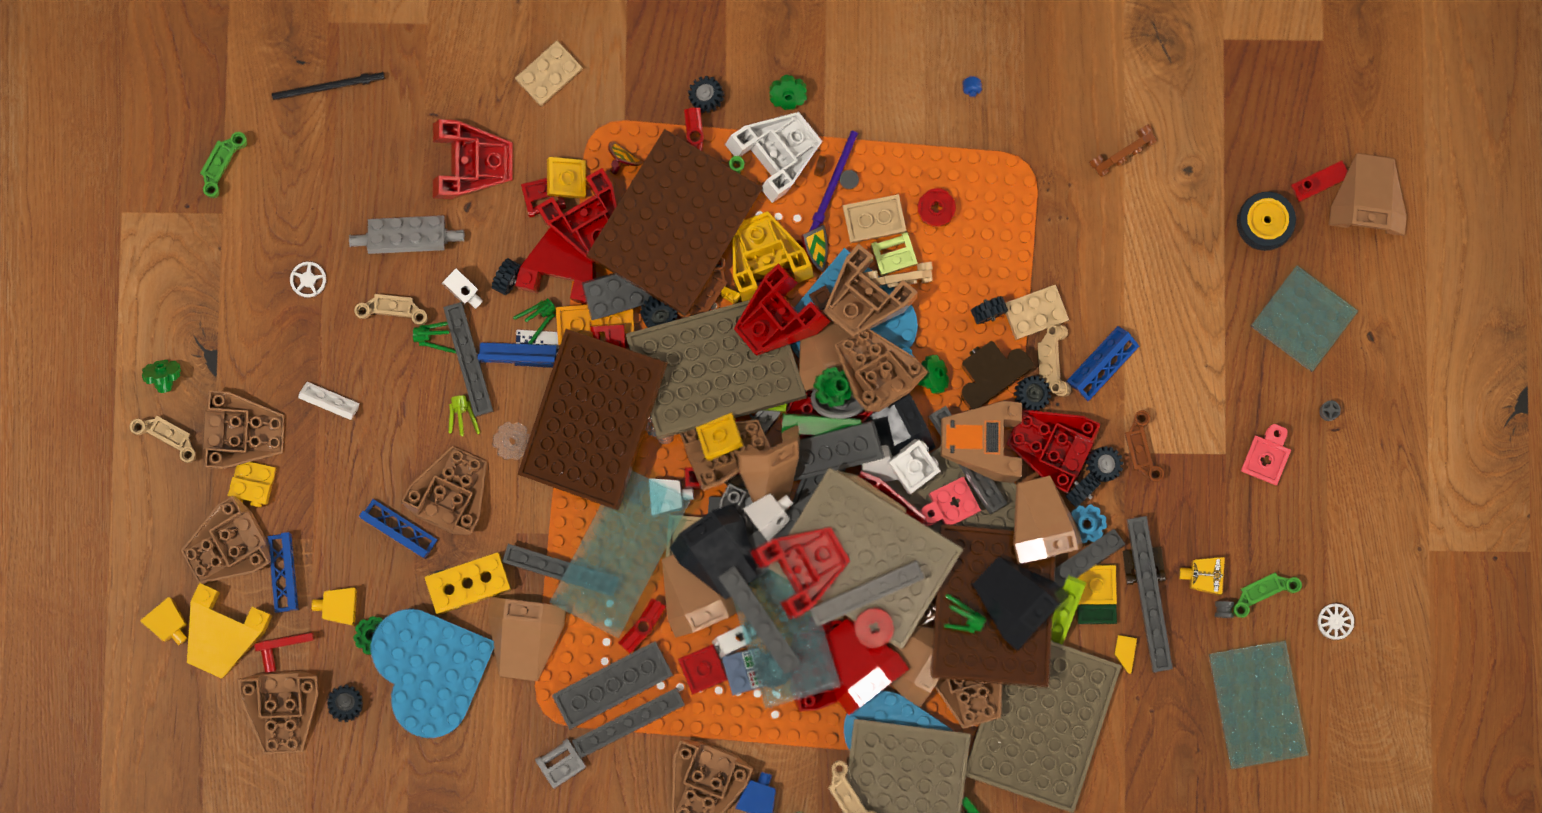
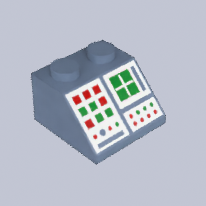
[722,648,766,696]

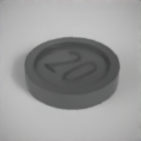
[840,170,859,189]

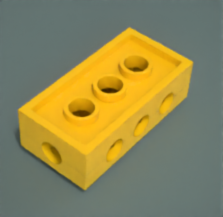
[424,552,512,615]

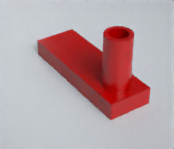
[1290,160,1348,203]
[254,631,315,673]

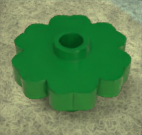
[769,75,807,110]
[918,355,949,394]
[142,360,181,393]
[813,367,852,408]
[353,616,383,655]

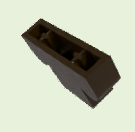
[961,341,1035,410]

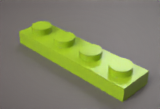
[1051,575,1087,645]

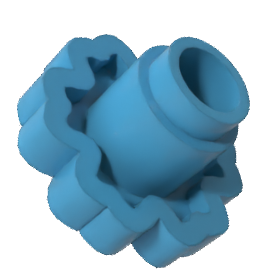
[1071,505,1107,543]

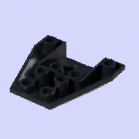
[858,393,936,466]
[669,504,758,600]
[972,556,1069,651]

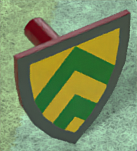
[608,141,644,174]
[796,224,828,272]

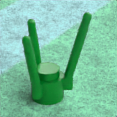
[513,298,556,344]
[413,322,456,354]
[944,594,986,633]

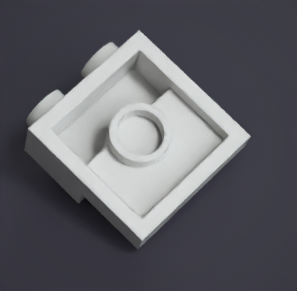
[887,439,940,494]

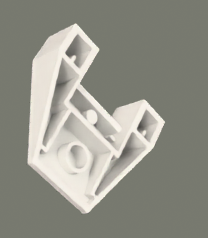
[725,112,822,203]

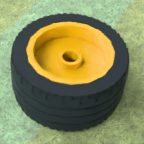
[1237,191,1296,251]

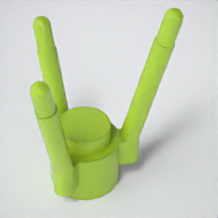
[448,396,480,436]

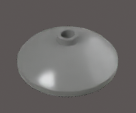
[811,389,864,419]

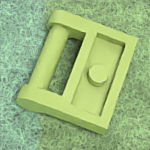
[871,232,918,276]

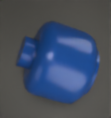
[963,76,982,97]

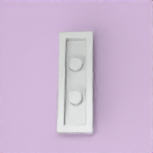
[298,382,359,420]

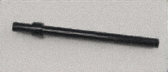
[272,72,385,100]

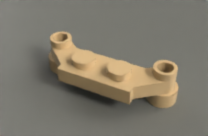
[863,262,933,288]
[354,294,428,325]
[1038,324,1071,397]
[130,416,196,463]
[828,761,876,813]

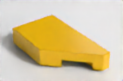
[721,286,741,304]
[1114,635,1137,674]

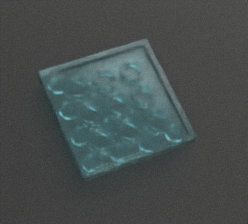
[1251,266,1358,372]

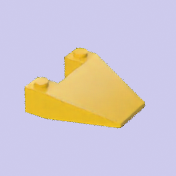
[732,211,814,302]
[187,583,273,679]

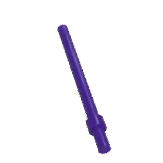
[809,130,858,231]

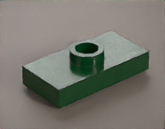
[1077,605,1117,625]

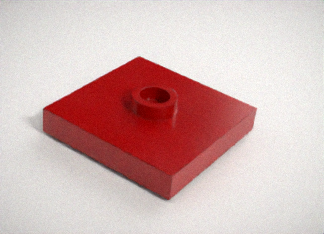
[678,644,728,695]

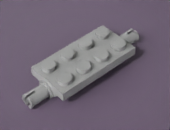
[349,216,465,254]

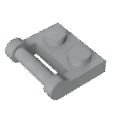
[535,738,586,789]

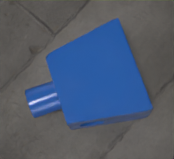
[736,772,776,813]

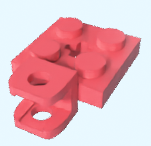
[1240,424,1291,486]
[920,476,981,526]

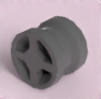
[1319,400,1341,421]
[1214,601,1234,618]

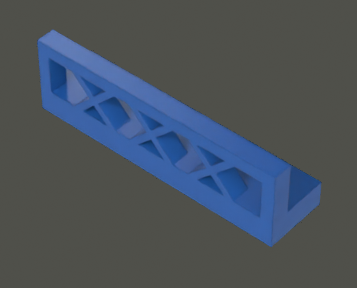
[1066,326,1139,401]
[478,343,557,365]
[359,499,438,559]
[268,532,299,613]

